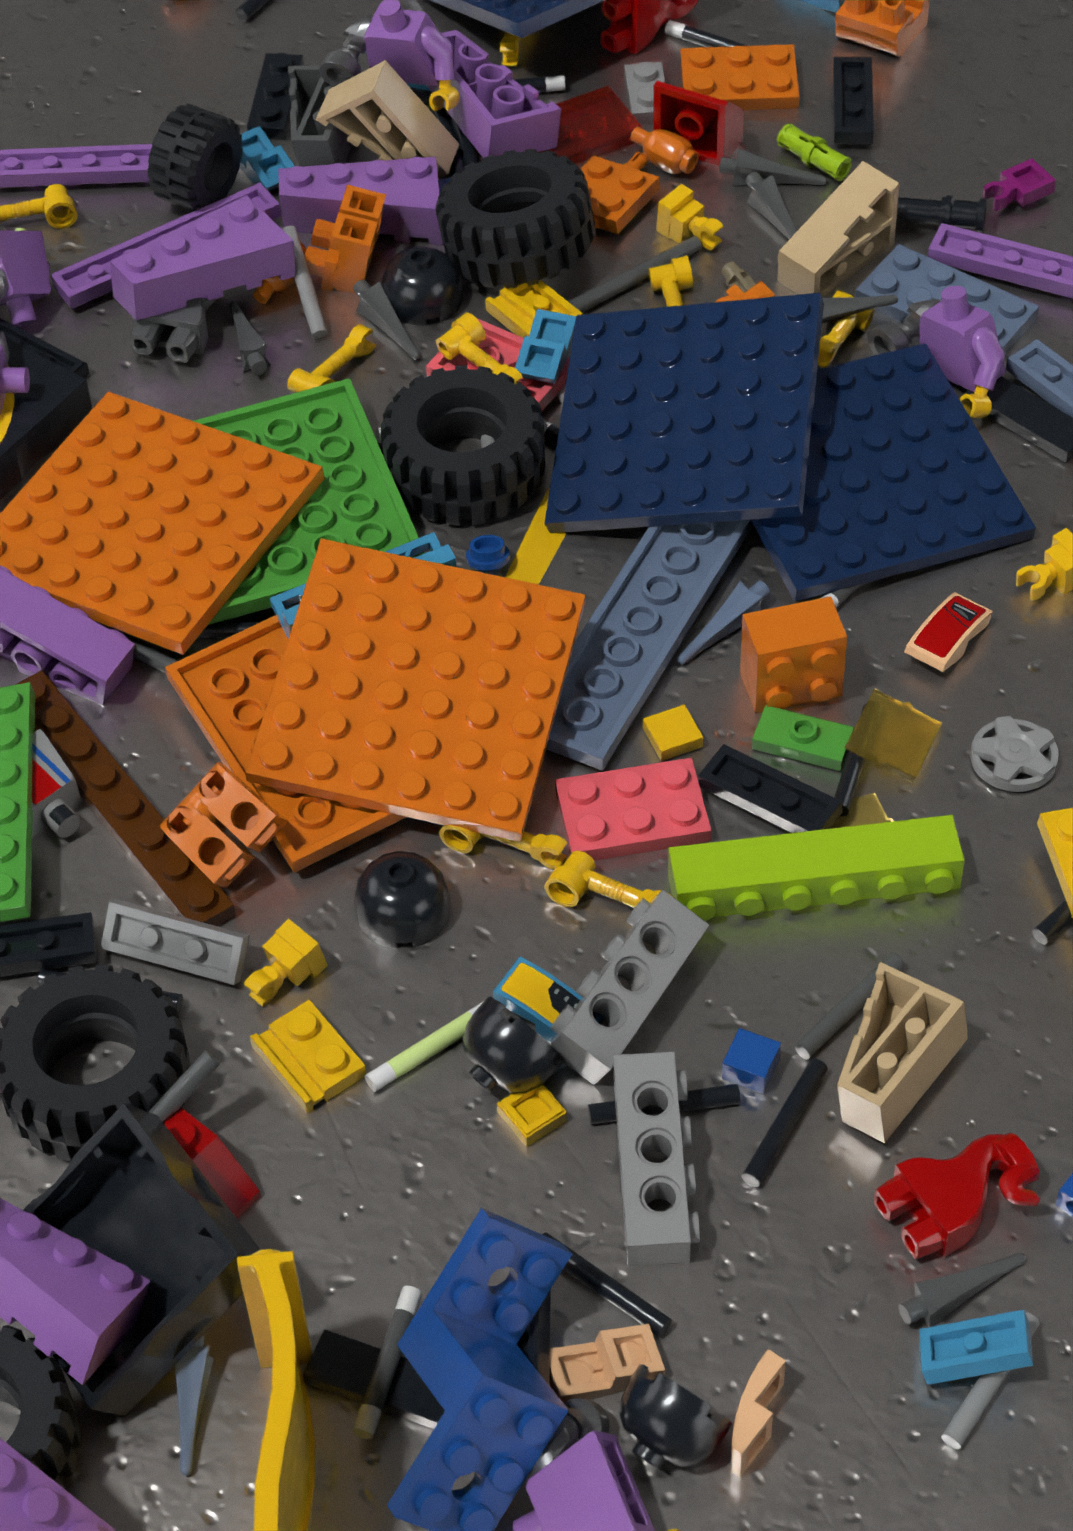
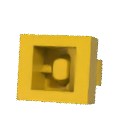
[656,184,724,250]
[1016,528,1073,600]
[244,918,328,1007]

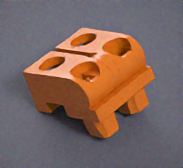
[835,0,929,57]
[305,184,386,293]
[159,762,288,889]

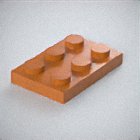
[680,44,799,110]

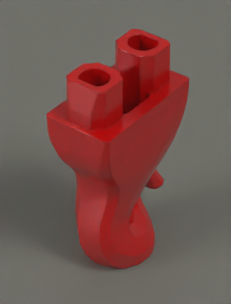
[601,0,699,55]
[874,1132,1040,1259]

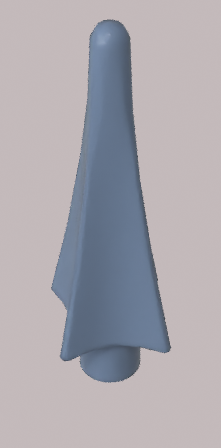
[677,580,770,665]
[174,1334,214,1476]

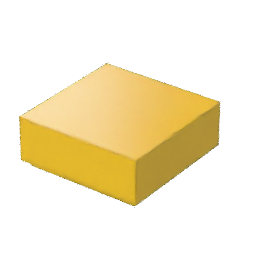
[643,704,703,761]
[497,1084,567,1147]

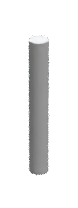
[282,226,328,339]
[941,1311,1040,1449]

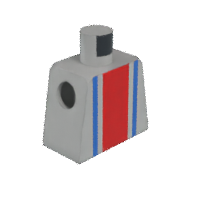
[32,729,82,838]

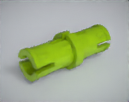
[777,123,852,181]

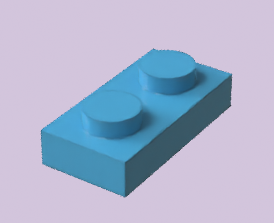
[919,1309,1033,1385]

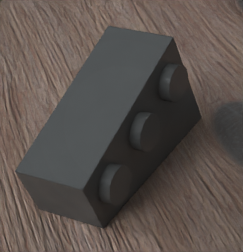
[288,66,353,167]

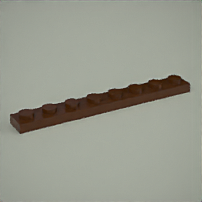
[15,671,236,926]

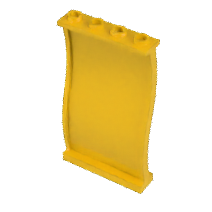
[237,1249,316,1531]

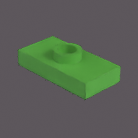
[752,705,854,771]

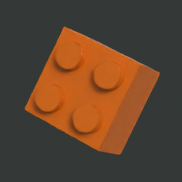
[740,596,847,714]

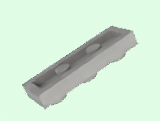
[100,899,250,985]

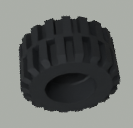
[147,104,243,211]

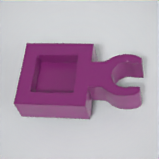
[982,158,1056,211]

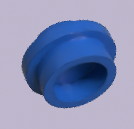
[466,535,510,573]

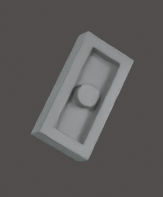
[624,62,665,126]

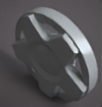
[970,716,1059,792]

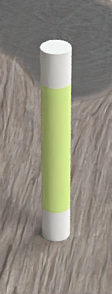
[365,1001,484,1092]

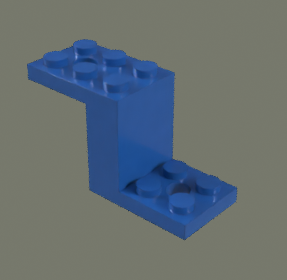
[387,1208,572,1531]

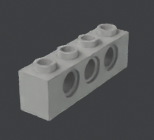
[549,890,709,1085]
[613,1052,700,1266]

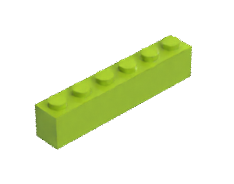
[668,815,964,921]

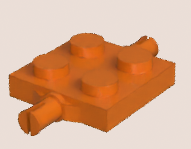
[581,151,660,234]

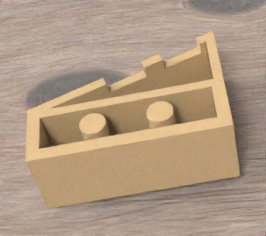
[316,60,459,179]
[777,161,900,297]
[837,962,968,1143]

